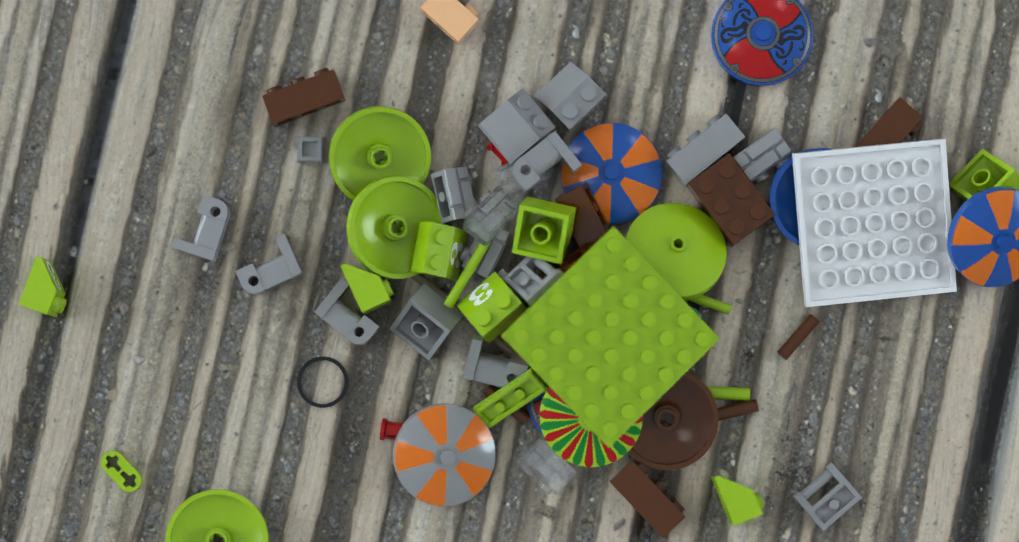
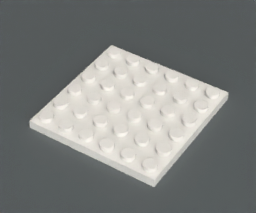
[792,138,957,307]

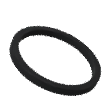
[297,356,348,408]

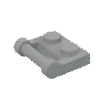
[503,257,564,306]
[792,463,862,531]

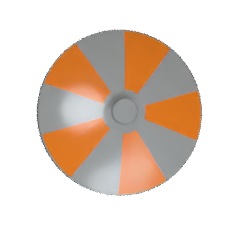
[393,403,496,507]

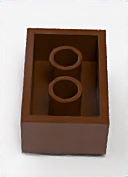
[686,153,775,247]

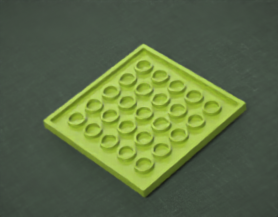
[500,227,720,448]

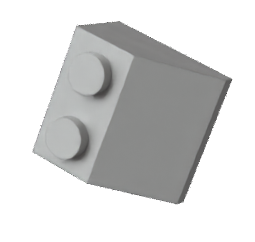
[534,62,607,133]
[478,88,556,165]
[390,283,464,360]

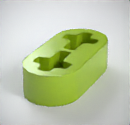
[101,450,143,492]

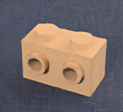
[420,0,479,45]

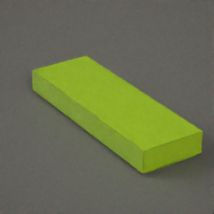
[472,368,548,429]

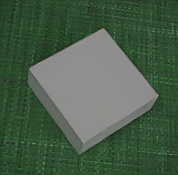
[297,136,324,163]

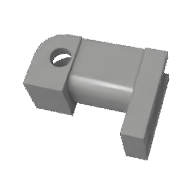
[512,131,582,194]
[172,195,231,262]
[235,234,304,295]
[314,278,381,345]
[463,330,528,387]

